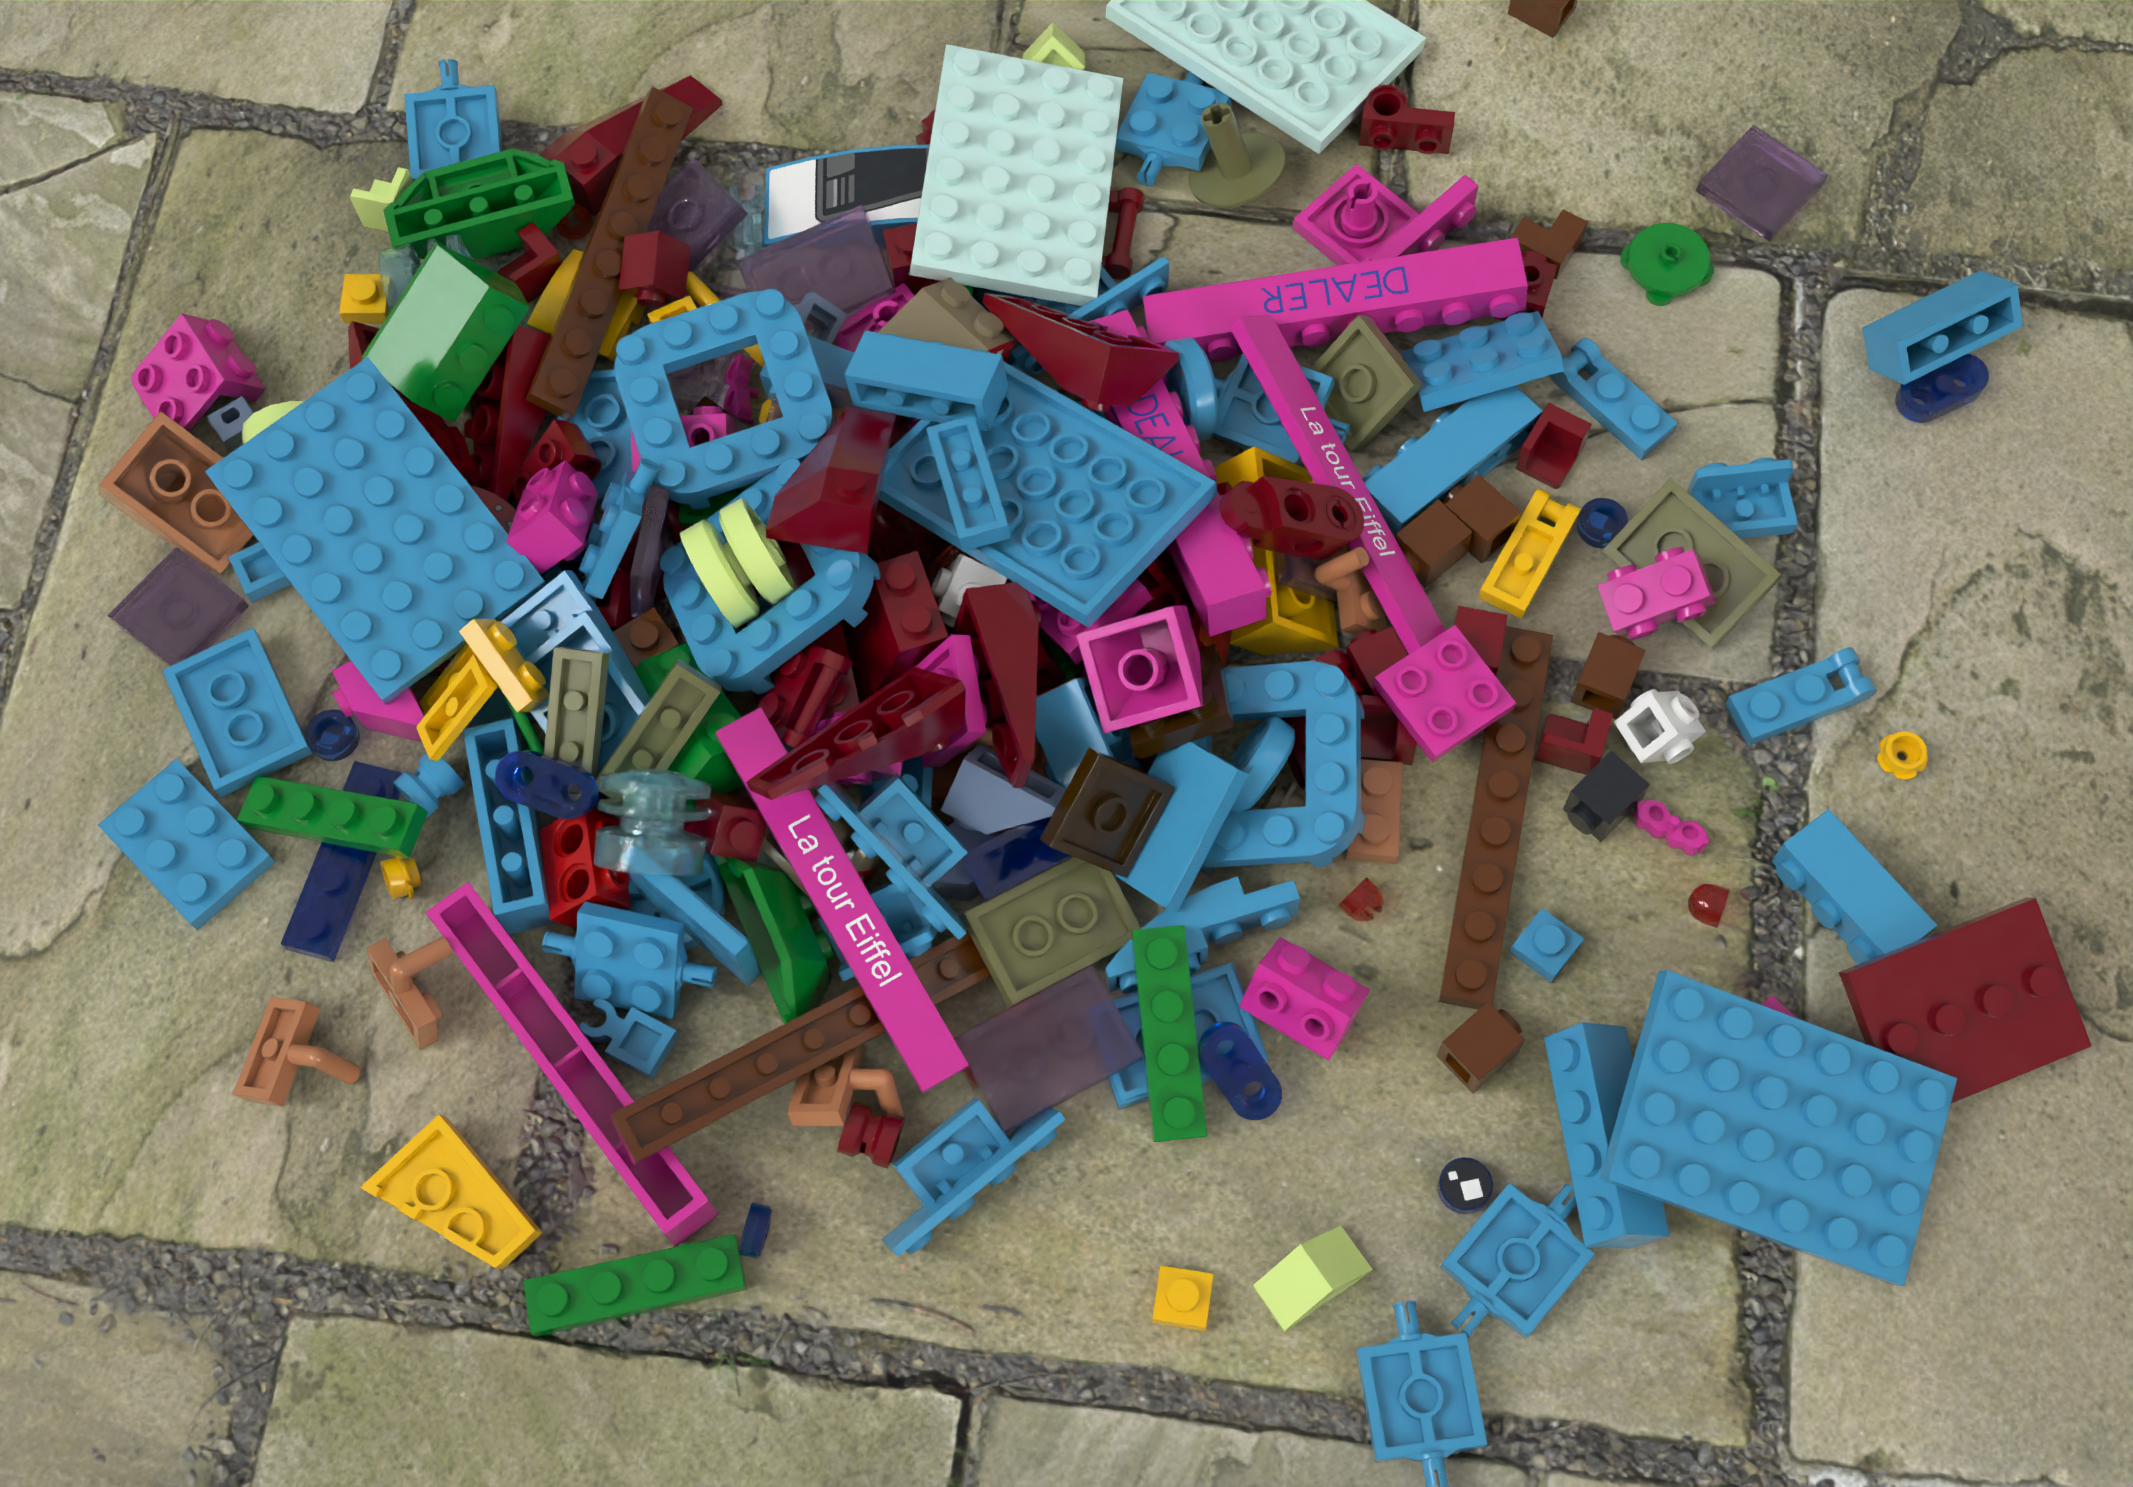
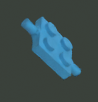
[404,59,503,181]
[1115,71,1232,187]
[1211,353,1350,465]
[580,458,660,603]
[542,902,718,1020]
[1440,1182,1595,1340]
[1356,1301,1487,1487]

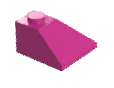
[1076,605,1203,734]

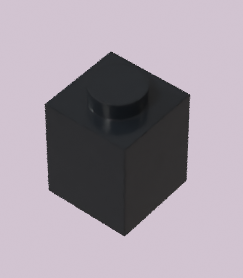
[1563,751,1650,842]

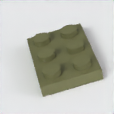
[1602,477,1783,650]
[960,857,1141,1008]

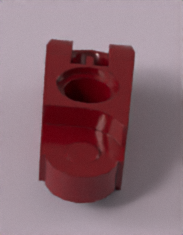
[1219,476,1364,559]

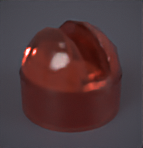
[556,200,593,240]
[1338,877,1384,922]
[1688,884,1730,928]

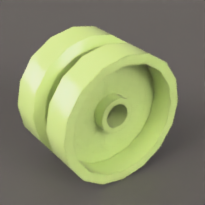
[680,497,797,628]

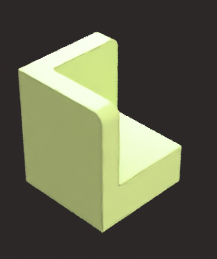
[1023,22,1086,70]
[350,167,414,232]

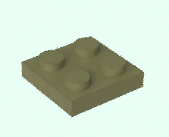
[1310,315,1423,451]

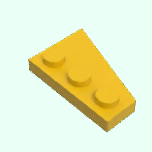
[360,1114,543,1270]

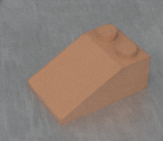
[99,411,253,576]

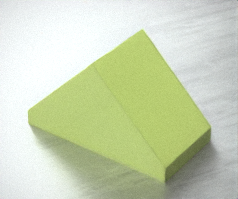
[1253,1225,1373,1332]

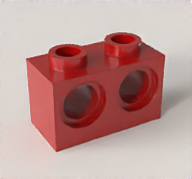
[539,805,632,930]

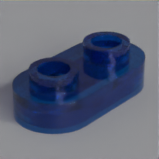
[1895,354,1989,423]
[495,750,599,819]
[1199,1021,1282,1120]

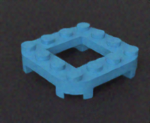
[614,289,836,509]
[660,458,880,695]
[1192,661,1365,873]

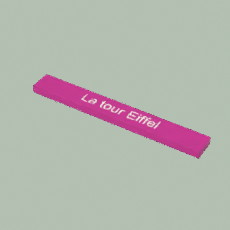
[1230,315,1446,654]
[715,707,969,1094]

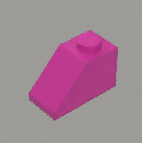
[332,661,425,742]

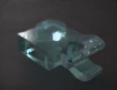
[729,184,765,269]

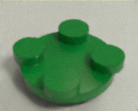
[1620,223,1714,306]

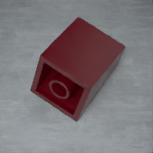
[841,551,949,703]

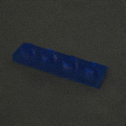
[281,761,402,962]

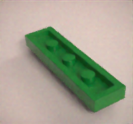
[237,776,428,858]
[1131,925,1207,1142]
[523,1234,747,1337]

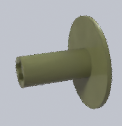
[1189,103,1286,208]

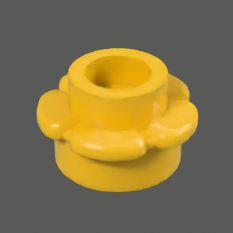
[1877,731,1928,780]
[380,856,421,900]

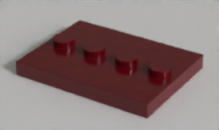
[1839,898,2092,1103]

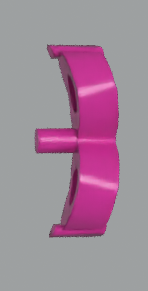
[723,354,759,425]
[1632,800,1709,856]

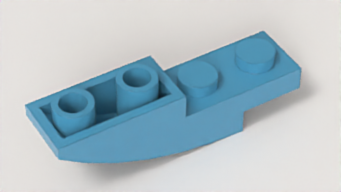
[1106,876,1300,994]

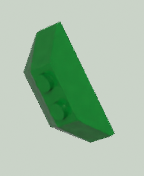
[383,148,575,260]
[713,855,835,1024]

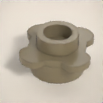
[1261,780,1305,809]

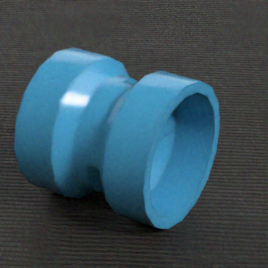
[393,752,465,819]

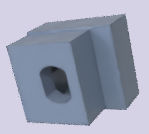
[794,291,847,344]
[207,396,254,453]

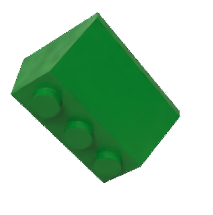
[361,241,530,423]
[635,643,744,817]

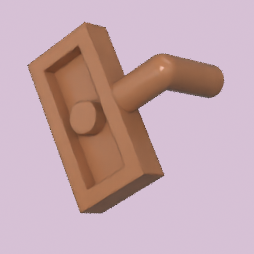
[1314,545,1387,636]
[1346,759,1403,864]
[367,936,453,1050]
[232,997,360,1107]
[787,1044,904,1126]

